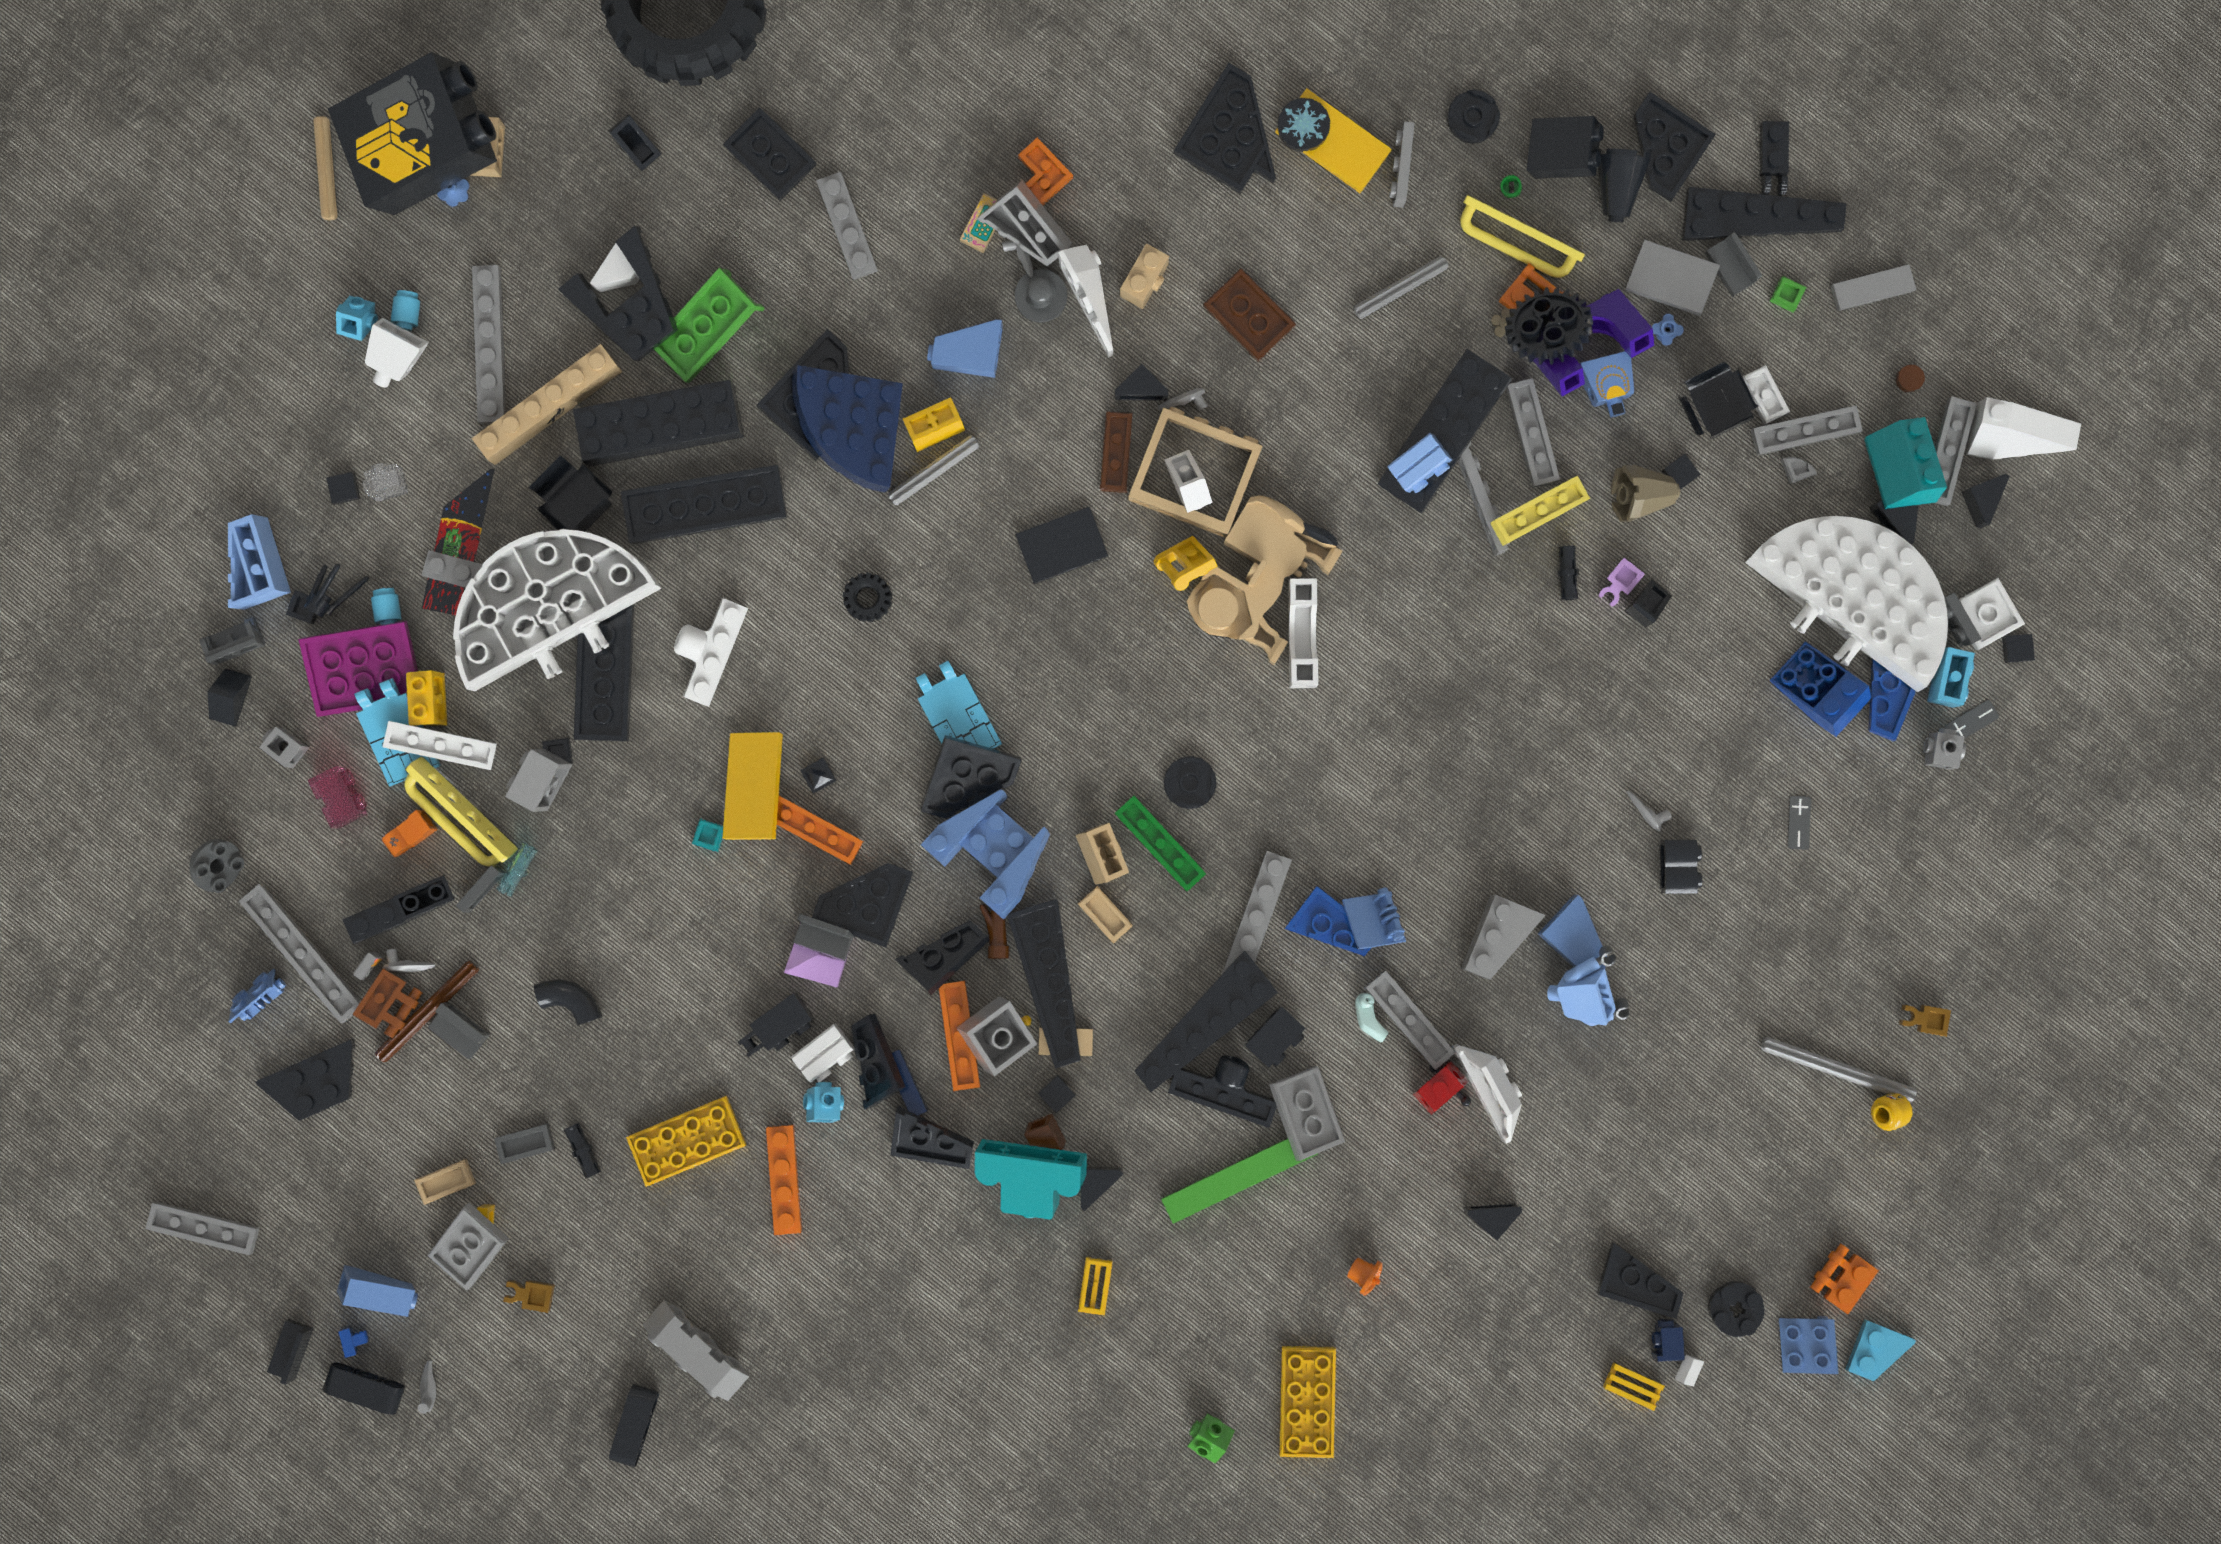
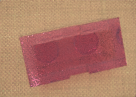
[307,766,368,829]

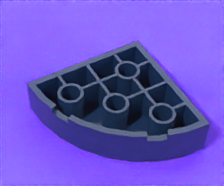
[792,365,903,493]

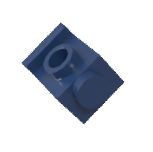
[1651,1319,1685,1362]

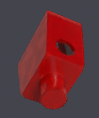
[1413,1061,1469,1115]

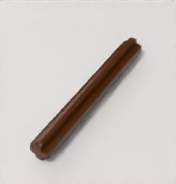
[375,961,479,1063]

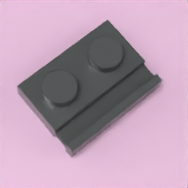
[1944,592,1982,647]

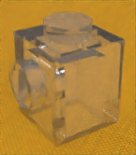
[363,463,409,502]

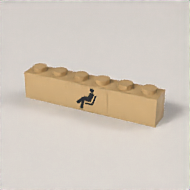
[471,344,622,465]

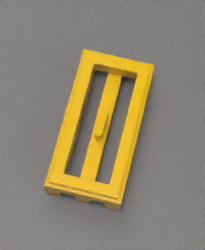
[1078,1257,1113,1316]
[1603,1362,1665,1411]

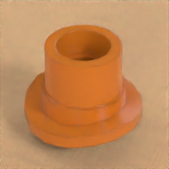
[1347,1257,1383,1296]

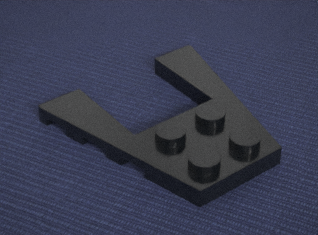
[558,226,678,361]

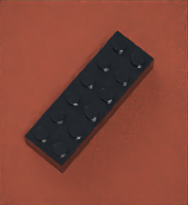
[573,380,744,467]

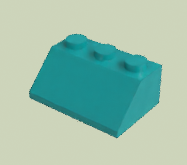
[1864,417,1947,509]

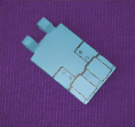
[916,661,1002,749]
[354,678,441,787]

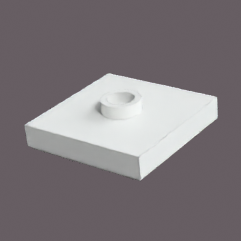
[1959,578,2025,650]

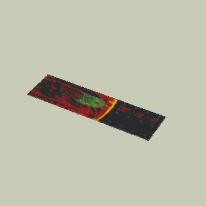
[422,468,495,615]

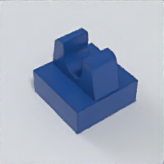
[338,1326,369,1358]

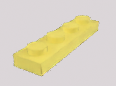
[1490,475,1590,546]

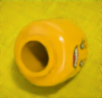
[1871,1093,1913,1131]

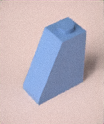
[927,319,1003,378]
[1538,895,1607,968]
[337,1265,418,1317]

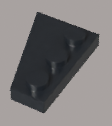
[895,920,990,995]
[851,1014,905,1110]
[890,1106,974,1169]
[1597,1242,1684,1319]

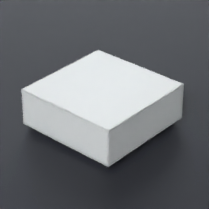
[1675,1355,1704,1387]

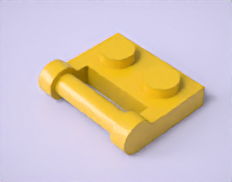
[1153,536,1217,591]

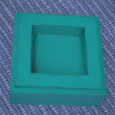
[692,819,723,852]

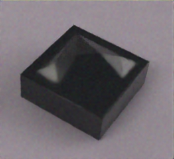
[800,757,837,794]

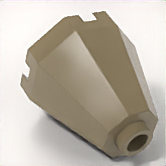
[1610,465,1680,522]

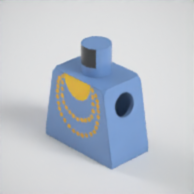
[1580,351,1634,418]

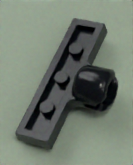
[1168,1055,1277,1128]

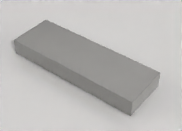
[1831,264,1916,311]

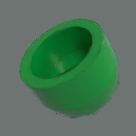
[1500,175,1522,198]

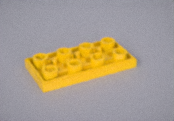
[1275,88,1392,193]
[722,732,783,840]
[626,1096,747,1187]
[1279,1346,1336,1458]

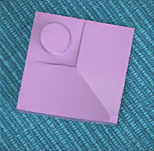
[784,922,849,987]

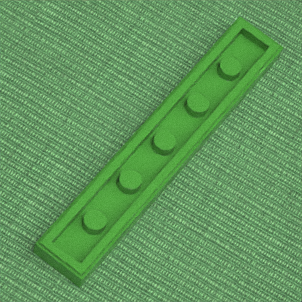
[1161,1138,1318,1224]

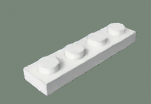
[383,721,497,770]

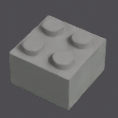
[505,749,573,812]
[956,996,1037,1076]

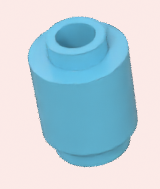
[391,290,420,331]
[371,588,402,625]

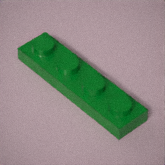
[1114,796,1206,892]

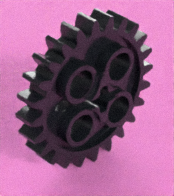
[1505,287,1593,365]

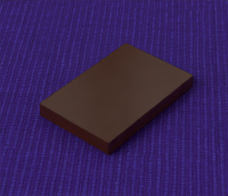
[1203,268,1296,362]

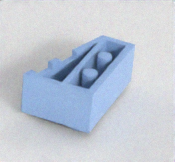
[228,514,291,610]

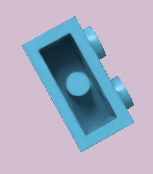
[1927,647,1975,708]

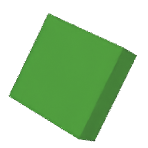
[1769,276,1806,312]

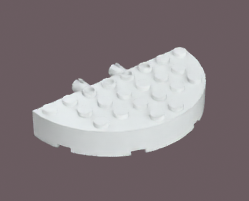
[1745,516,1948,692]
[453,529,661,691]

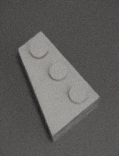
[977,180,1072,266]
[1461,895,1545,980]

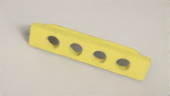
[1460,195,1585,278]
[404,757,518,867]

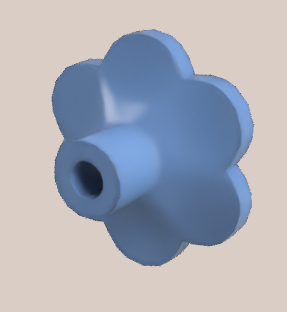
[437,179,470,207]

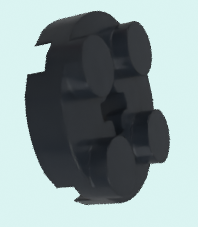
[1708,1281,1764,1337]

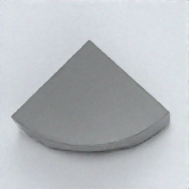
[1781,457,1817,484]

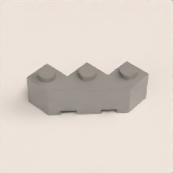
[643,1300,749,1401]

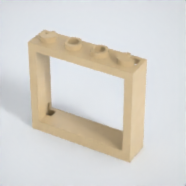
[1128,407,1262,538]

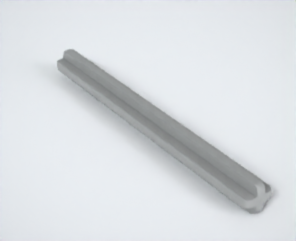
[1761,1037,1917,1102]

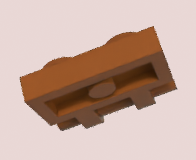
[352,969,423,1039]

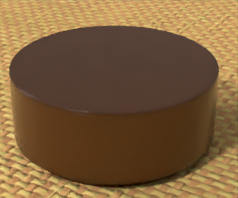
[1895,365,1925,393]

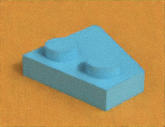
[1845,1319,1916,1381]

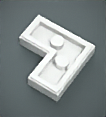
[1721,365,1790,425]

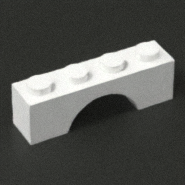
[1288,578,1318,688]

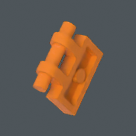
[1810,1243,1879,1314]

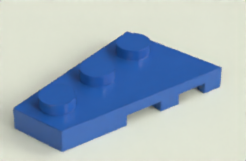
[1868,658,1916,741]
[1284,886,1371,956]

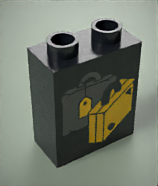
[328,52,497,215]

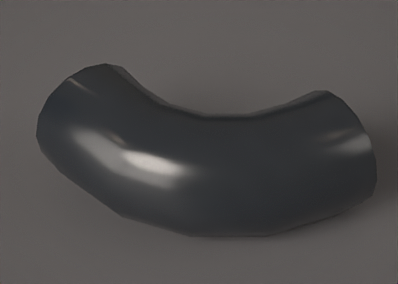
[534,979,603,1026]

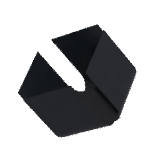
[1678,362,1759,439]
[528,455,612,532]

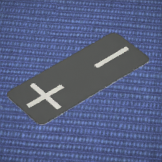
[1945,700,1999,739]
[1788,796,1811,850]

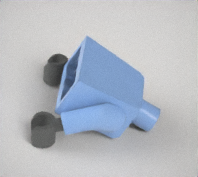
[1547,945,1629,1026]

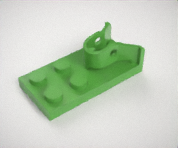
[654,268,765,383]

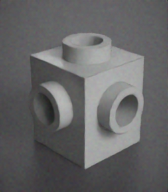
[1923,728,1966,770]

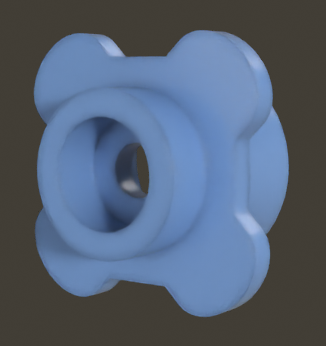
[1652,314,1684,346]

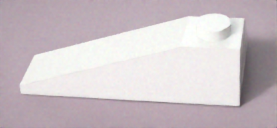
[1058,245,1113,358]
[1966,397,2081,460]

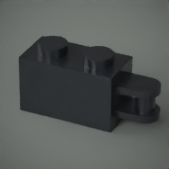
[738,992,815,1057]

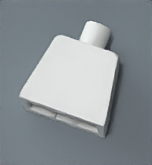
[365,318,429,387]

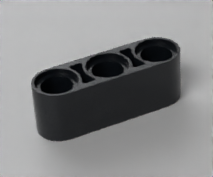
[322,1362,405,1415]
[609,1384,659,1468]

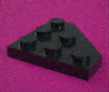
[1633,92,1716,202]
[920,735,1022,819]
[812,863,914,948]

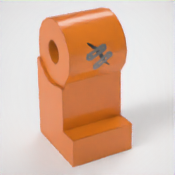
[382,810,438,858]

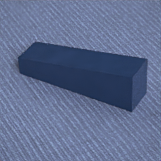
[892,1049,928,1115]

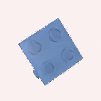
[1342,887,1406,950]
[228,969,286,1023]
[1779,1316,1838,1374]

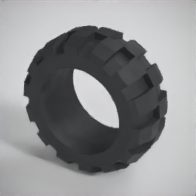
[601,0,767,86]

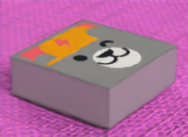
[353,952,384,980]

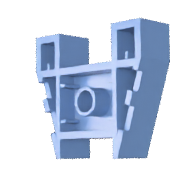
[921,789,1050,919]

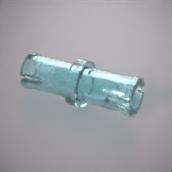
[496,842,538,897]

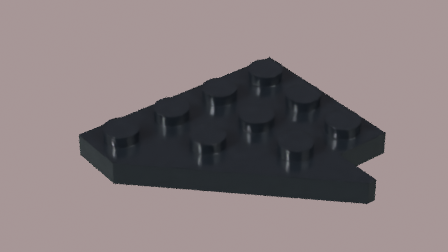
[1174,62,1276,194]
[756,329,849,461]

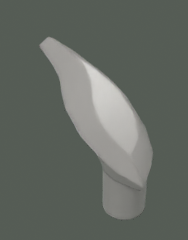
[1002,240,1033,278]
[1158,388,1208,412]
[1627,790,1672,831]
[383,949,435,972]
[418,1360,436,1414]

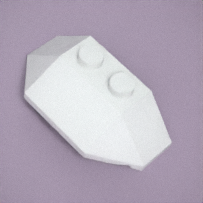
[1451,1044,1522,1144]

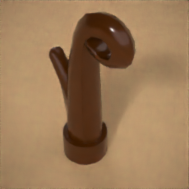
[980,904,1009,959]

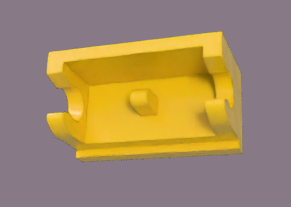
[903,397,965,452]

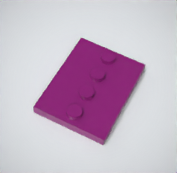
[298,620,418,717]

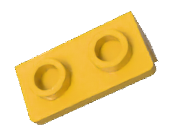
[406,670,447,727]

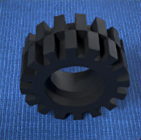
[843,572,892,622]

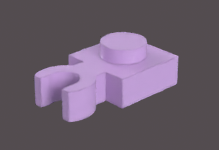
[1599,558,1645,606]

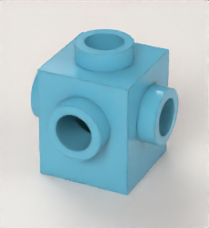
[336,296,378,341]
[803,1082,844,1123]

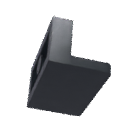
[267,1319,314,1385]

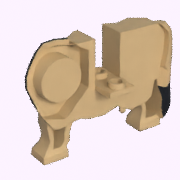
[1187,495,1342,665]

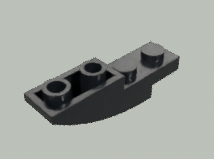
[342,875,455,945]

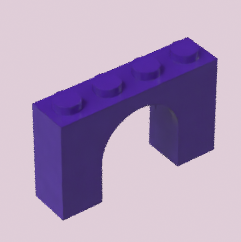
[1533,288,1654,396]

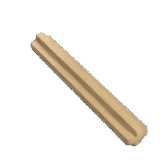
[313,116,337,220]

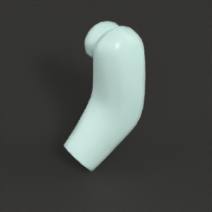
[1355,993,1389,1043]

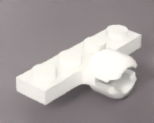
[674,598,748,707]

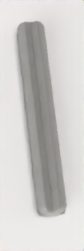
[1354,256,1448,319]
[888,435,979,505]

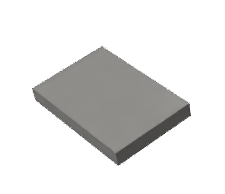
[1625,240,1720,316]
[1269,1066,1345,1161]
[427,1203,509,1291]

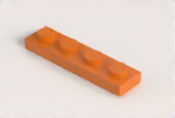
[777,796,864,865]
[939,980,981,1091]
[766,1124,802,1235]

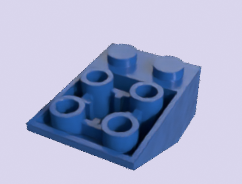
[1770,641,1871,737]

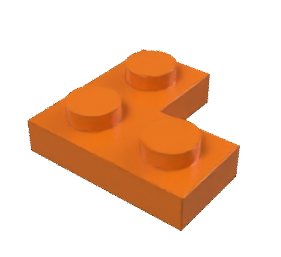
[1018,137,1073,206]

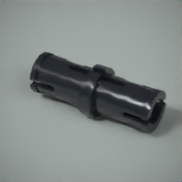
[1557,546,1579,601]
[563,1123,601,1179]

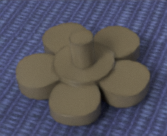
[1491,308,1510,338]

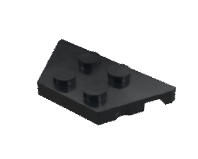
[255,1039,355,1121]

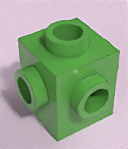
[1187,1414,1235,1463]

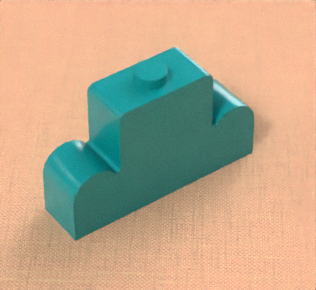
[975,1139,1087,1219]

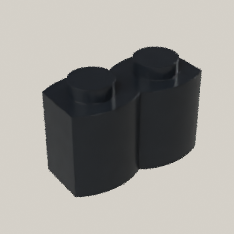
[1660,840,1702,894]

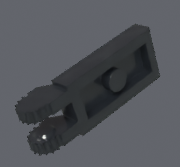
[1760,121,1789,195]

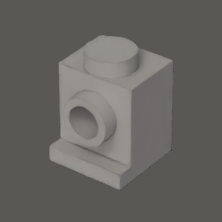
[259,726,310,768]

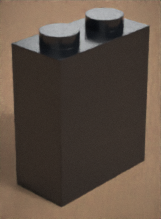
[1526,116,1604,179]

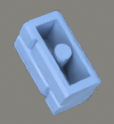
[1387,433,1452,493]

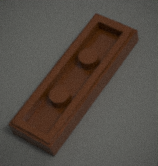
[1100,411,1133,493]

